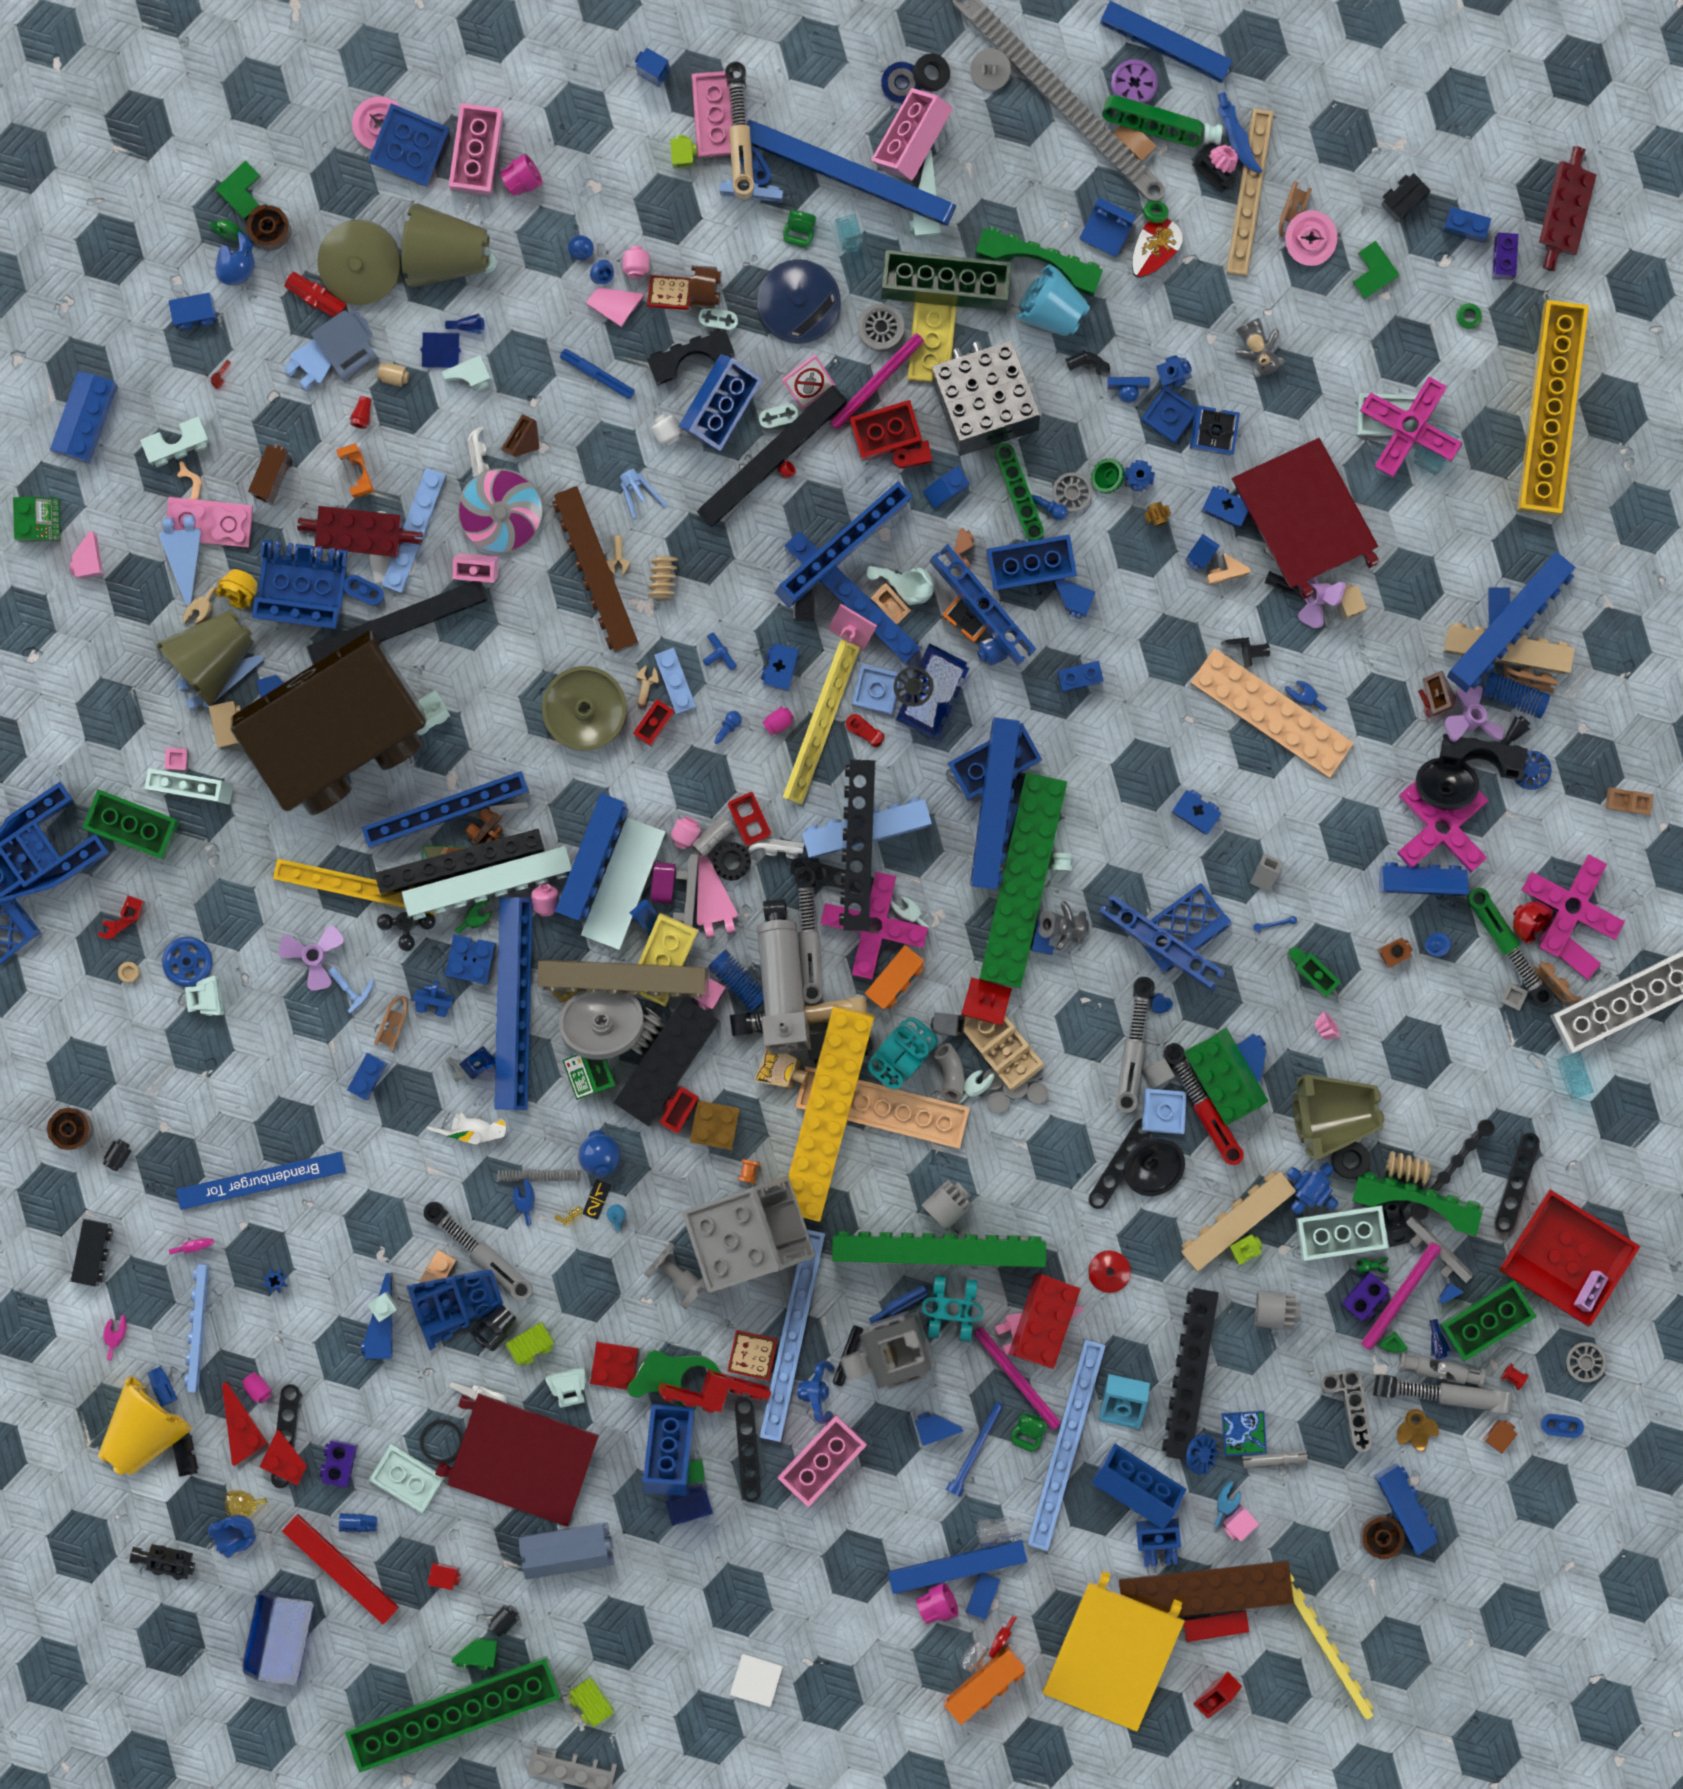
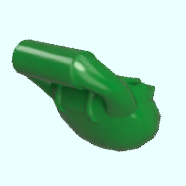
[783,210,816,248]
[1011,1413,1047,1452]

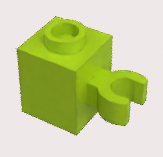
[1229,1234,1263,1265]

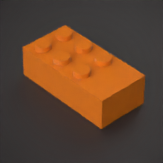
[943,1645,1026,1725]

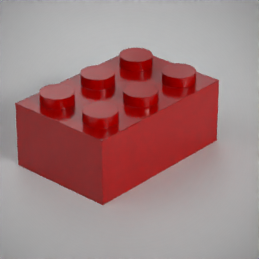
[849,400,922,461]

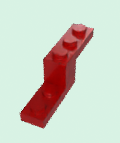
[658,1369,771,1413]

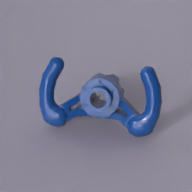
[797,1360,834,1424]

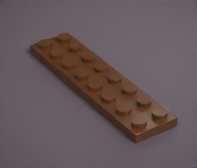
[1119,1560,1294,1616]

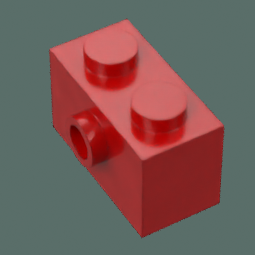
[659,1086,700,1134]

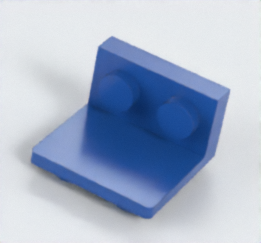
[1079,197,1136,257]

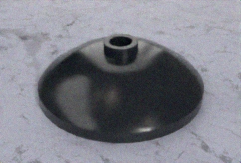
[1415,758,1479,810]
[1123,1137,1185,1196]

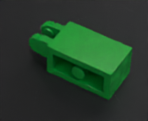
[1287,947,1341,998]

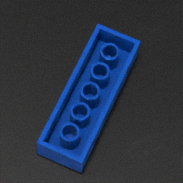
[555,793,629,922]

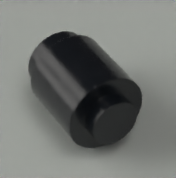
[103,1139,132,1172]
[488,1605,519,1637]

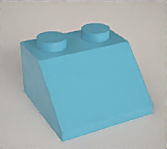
[1098,1374,1150,1429]

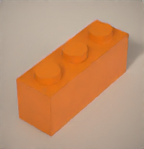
[864,945,925,1010]

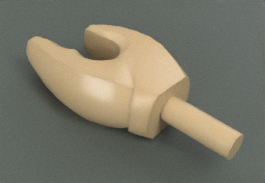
[183,586,216,624]

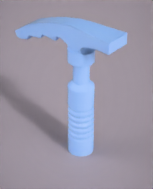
[328,967,374,1014]

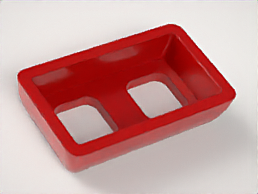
[728,792,771,845]

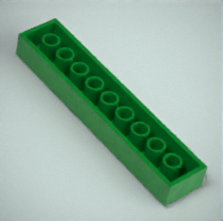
[979,772,1067,989]
[832,1231,1046,1267]
[345,1655,562,1773]

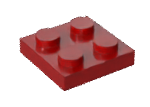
[590,1341,639,1390]

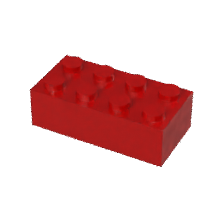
[1008,1274,1081,1369]

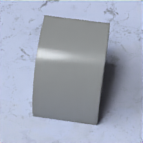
[1250,854,1283,892]
[1142,1058,1175,1089]

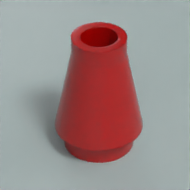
[349,396,372,429]

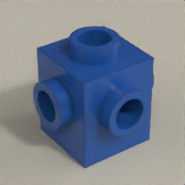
[1156,355,1192,387]
[1124,460,1155,492]

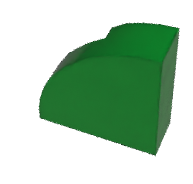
[1378,1331,1408,1353]

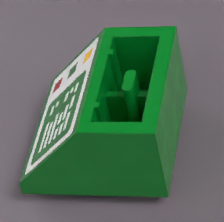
[562,1055,617,1100]

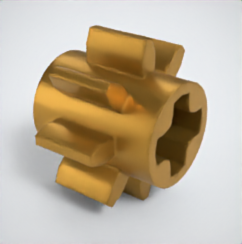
[1144,502,1171,527]

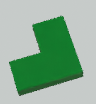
[215,160,261,220]
[1353,241,1400,300]

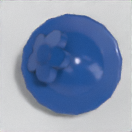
[568,235,594,261]
[590,260,614,284]
[1425,933,1451,957]

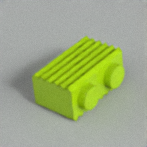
[505,1321,555,1367]
[568,1676,615,1727]

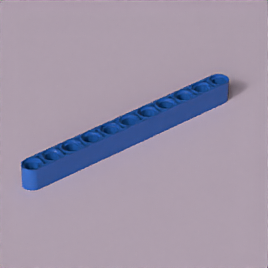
[747,120,956,226]

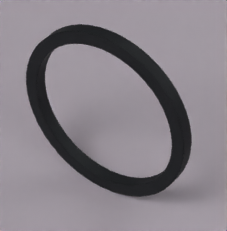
[420,1420,463,1463]

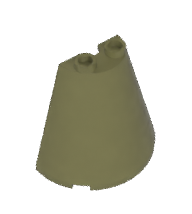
[401,203,490,288]
[155,610,254,706]
[1293,1074,1384,1160]

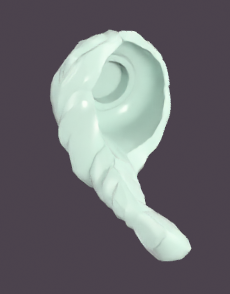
[866,566,934,605]

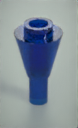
[445,313,485,334]
[1429,1319,1451,1359]

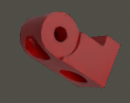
[892,440,932,468]

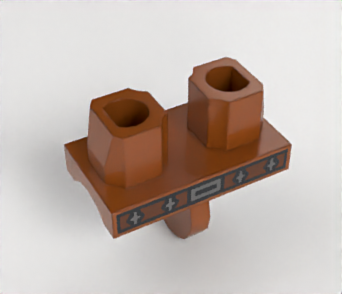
[465,808,503,845]

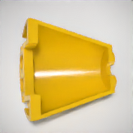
[98,1375,193,1476]

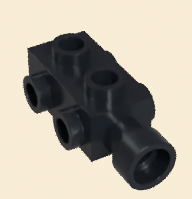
[129,1544,195,1580]

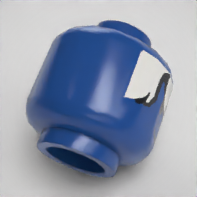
[977,636,1008,666]

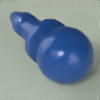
[1031,495,1068,520]
[714,711,742,744]

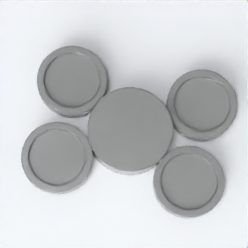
[983,1068,1048,1113]

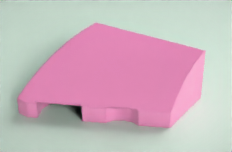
[586,288,644,327]

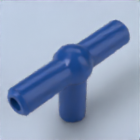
[703,632,737,670]

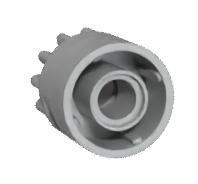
[922,1180,973,1231]
[1255,1290,1301,1330]

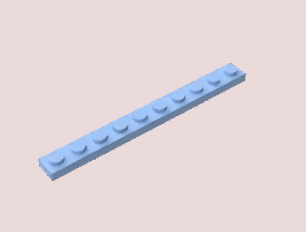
[760,1229,825,1442]
[1027,1339,1106,1551]

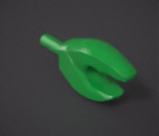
[209,219,254,243]
[454,898,492,934]

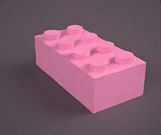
[871,88,953,181]
[449,103,504,197]
[777,1414,867,1507]

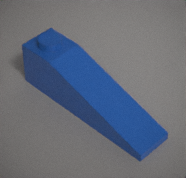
[361,1273,393,1359]

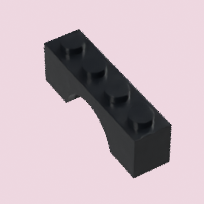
[647,328,735,386]
[1438,734,1528,781]

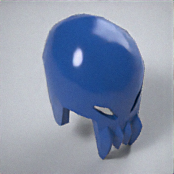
[215,231,255,285]

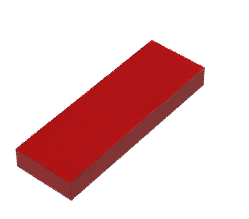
[1184,1610,1250,1642]

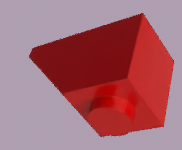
[1193,1671,1243,1719]

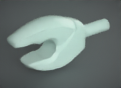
[890,896,929,928]
[956,1070,995,1105]

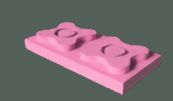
[691,71,734,158]
[167,497,253,547]

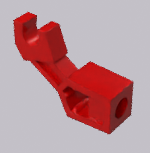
[97,895,145,940]

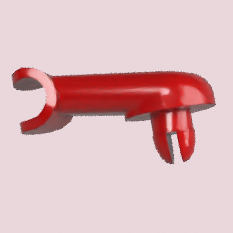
[846,714,885,748]

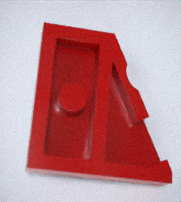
[259,1430,308,1485]

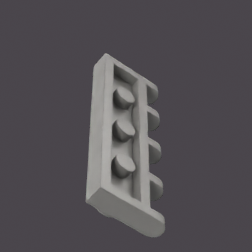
[527,1744,617,1789]

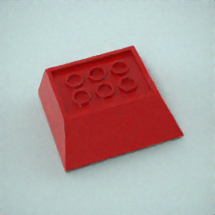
[1498,1189,1641,1327]

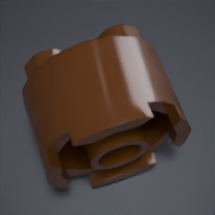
[246,204,291,251]
[689,265,722,309]
[47,1108,93,1150]
[1360,1515,1405,1559]

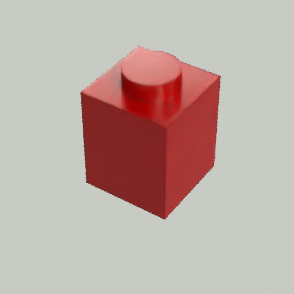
[427,1562,461,1590]

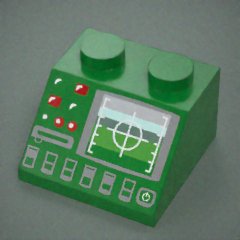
[13,497,61,542]

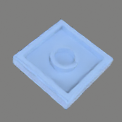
[851,664,902,715]
[1142,1088,1187,1135]

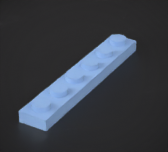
[382,468,446,593]
[184,1264,209,1392]

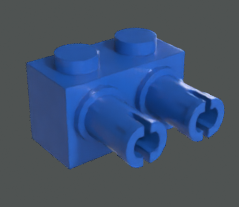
[1136,1518,1181,1567]

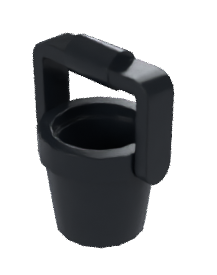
[470,1304,517,1352]

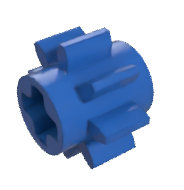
[262,1268,289,1293]

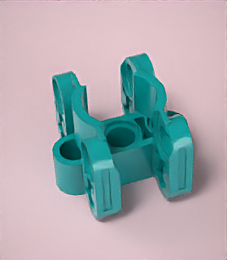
[868,1017,938,1089]
[922,1275,984,1342]

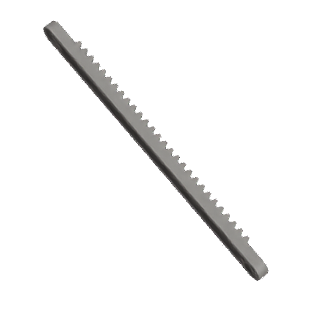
[952,0,1165,201]

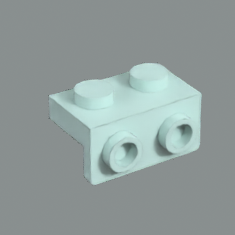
[417,690,450,735]

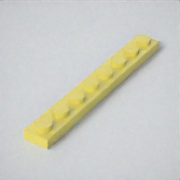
[783,639,860,805]
[1290,1573,1374,1720]

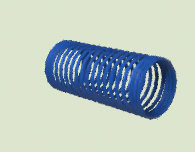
[1482,671,1550,719]
[708,949,764,1012]

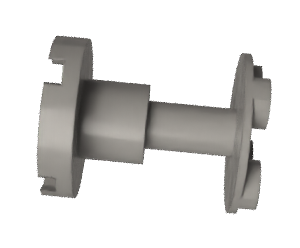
[644,1242,706,1309]

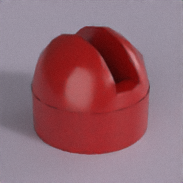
[778,460,796,479]

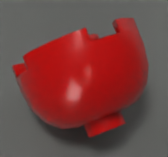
[1513,901,1553,944]

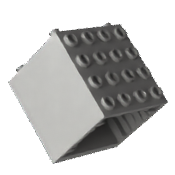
[682,1176,816,1293]

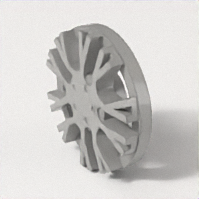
[1052,472,1092,512]
[1566,1342,1606,1382]

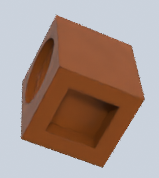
[1377,937,1413,968]
[1483,1419,1518,1454]

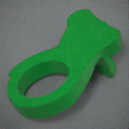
[628,1349,721,1410]

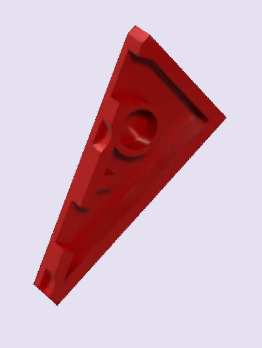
[222,1381,268,1466]

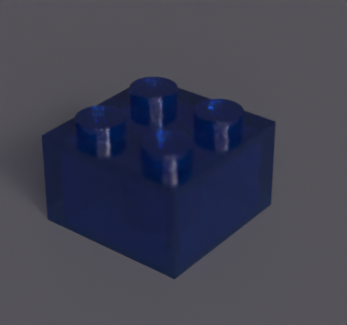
[665,1483,715,1526]

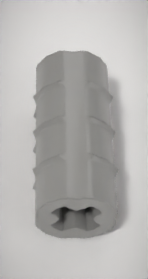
[692,815,734,858]

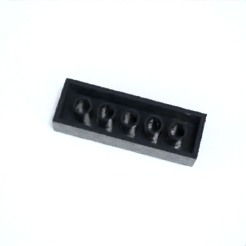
[613,997,720,1126]

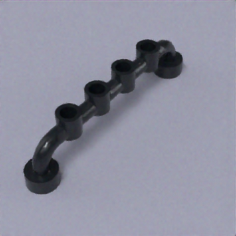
[1411,1119,1495,1220]

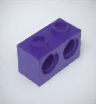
[1492,232,1519,280]
[1340,1272,1390,1321]
[319,1439,358,1488]

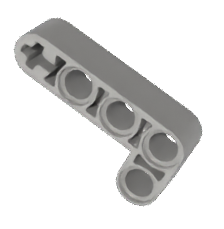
[1319,1369,1372,1452]

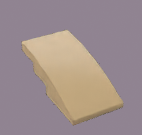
[964,1016,1045,1092]

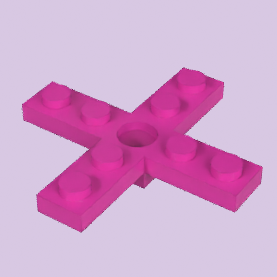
[1360,376,1462,478]
[1397,781,1489,873]
[1521,854,1625,958]
[820,872,928,979]

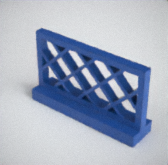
[1141,883,1232,975]
[0,898,42,964]

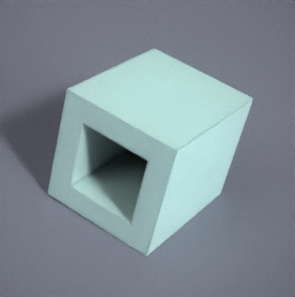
[367,1291,399,1322]

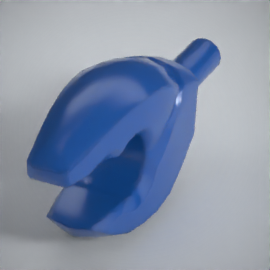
[1285,680,1328,712]
[513,1179,535,1226]

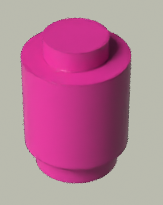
[762,706,794,736]
[242,1372,272,1404]

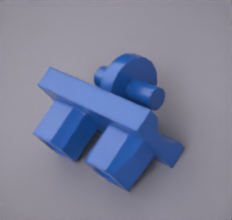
[413,980,454,1017]

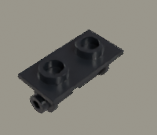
[1192,150,1236,194]
[172,1432,199,1477]

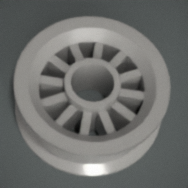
[858,303,904,352]

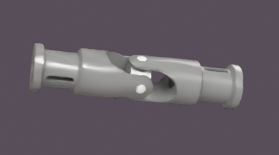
[1398,1352,1486,1388]

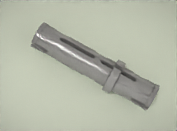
[1242,1450,1307,1470]

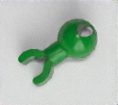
[1355,1257,1390,1274]

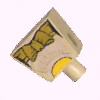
[754,1049,809,1089]

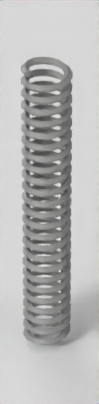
[496,1169,581,1182]

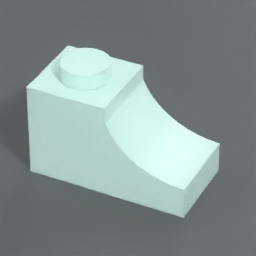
[442,355,492,390]

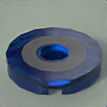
[881,62,922,104]

